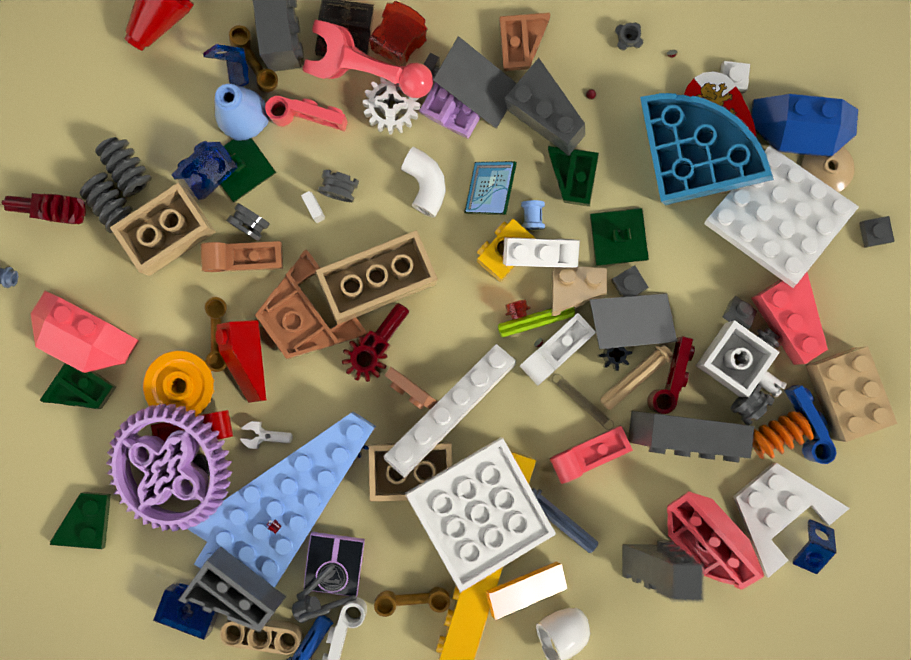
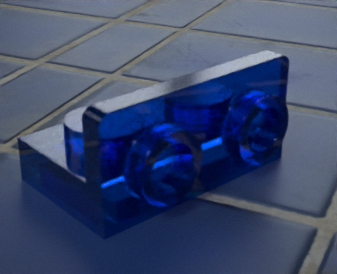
[172,141,238,200]

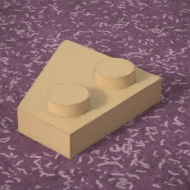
[552,267,607,316]

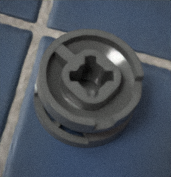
[318,170,359,203]
[226,203,270,241]
[730,384,774,425]

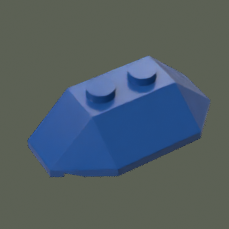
[751,94,858,157]

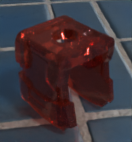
[369,1,428,66]

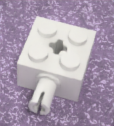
[696,320,786,398]

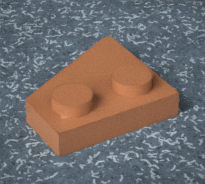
[499,13,551,71]

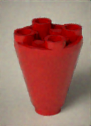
[124,0,194,51]

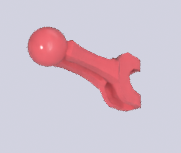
[303,20,433,98]

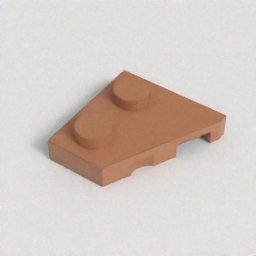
[385,367,438,410]

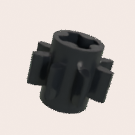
[597,347,632,371]

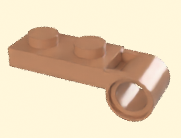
[201,241,283,272]

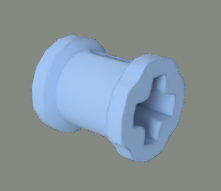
[521,200,545,231]

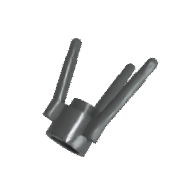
[292,564,357,623]

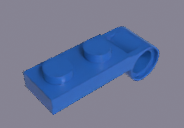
[784,385,837,464]

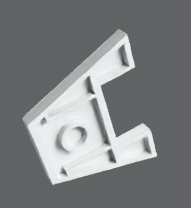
[733,462,850,578]

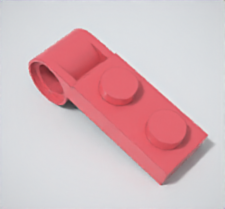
[265,96,348,132]
[550,426,633,484]

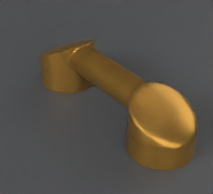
[229,25,278,92]
[205,297,227,372]
[374,587,450,617]

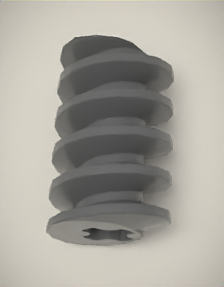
[95,137,152,197]
[80,172,133,233]

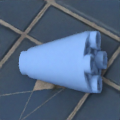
[215,84,269,141]

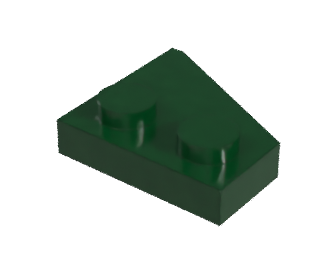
[548,146,599,207]
[40,363,117,409]
[50,492,111,549]

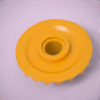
[143,351,215,417]

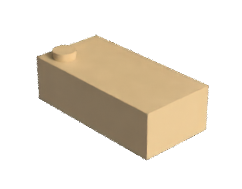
[316,230,438,325]

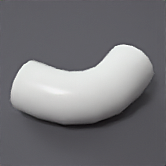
[401,147,446,218]

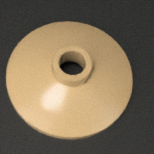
[801,147,854,192]

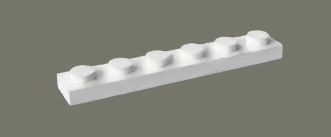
[384,344,516,478]

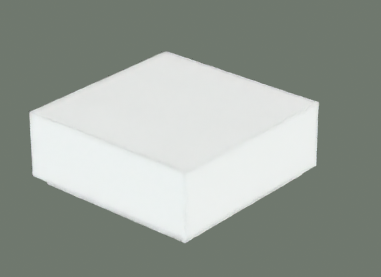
[301,191,325,223]

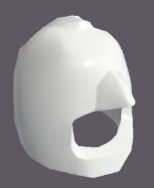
[536,608,591,660]

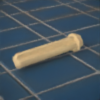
[600,344,674,410]

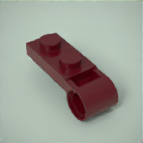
[647,336,695,414]

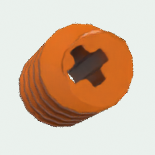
[752,411,814,459]

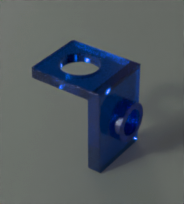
[203,44,249,87]
[793,519,837,574]

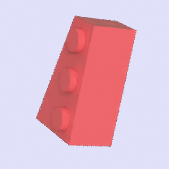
[751,272,828,365]

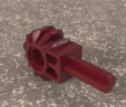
[1,193,86,225]
[342,303,409,382]

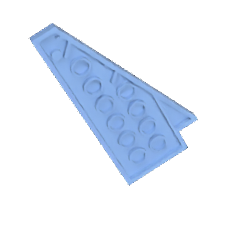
[188,412,376,587]

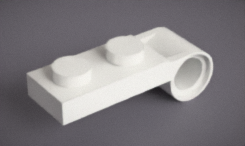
[503,237,580,267]
[520,313,596,386]
[322,597,367,660]

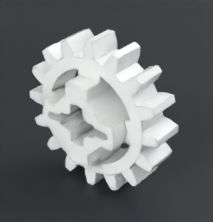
[363,77,420,135]

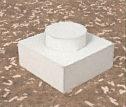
[720,61,750,93]

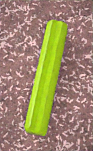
[498,307,575,337]

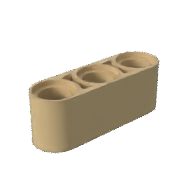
[220,619,303,655]

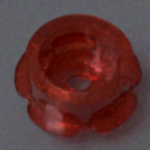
[505,299,531,320]

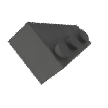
[505,58,585,155]
[178,546,286,632]

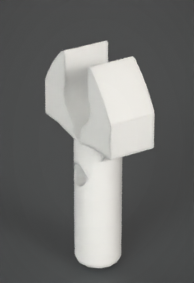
[240,421,293,449]

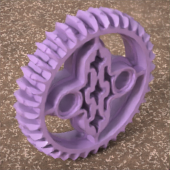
[106,404,232,532]

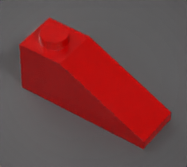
[215,320,267,403]

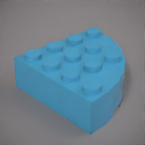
[640,93,774,205]

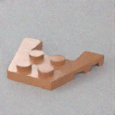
[255,249,367,359]

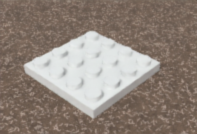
[704,145,859,288]
[405,437,556,592]

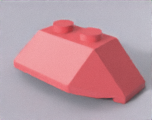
[31,291,139,373]
[667,491,764,590]

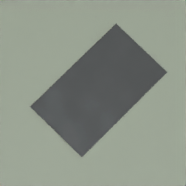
[433,36,517,129]
[590,294,677,349]

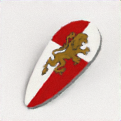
[684,71,756,137]

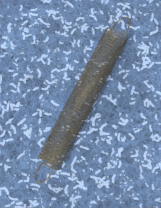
[552,374,614,430]

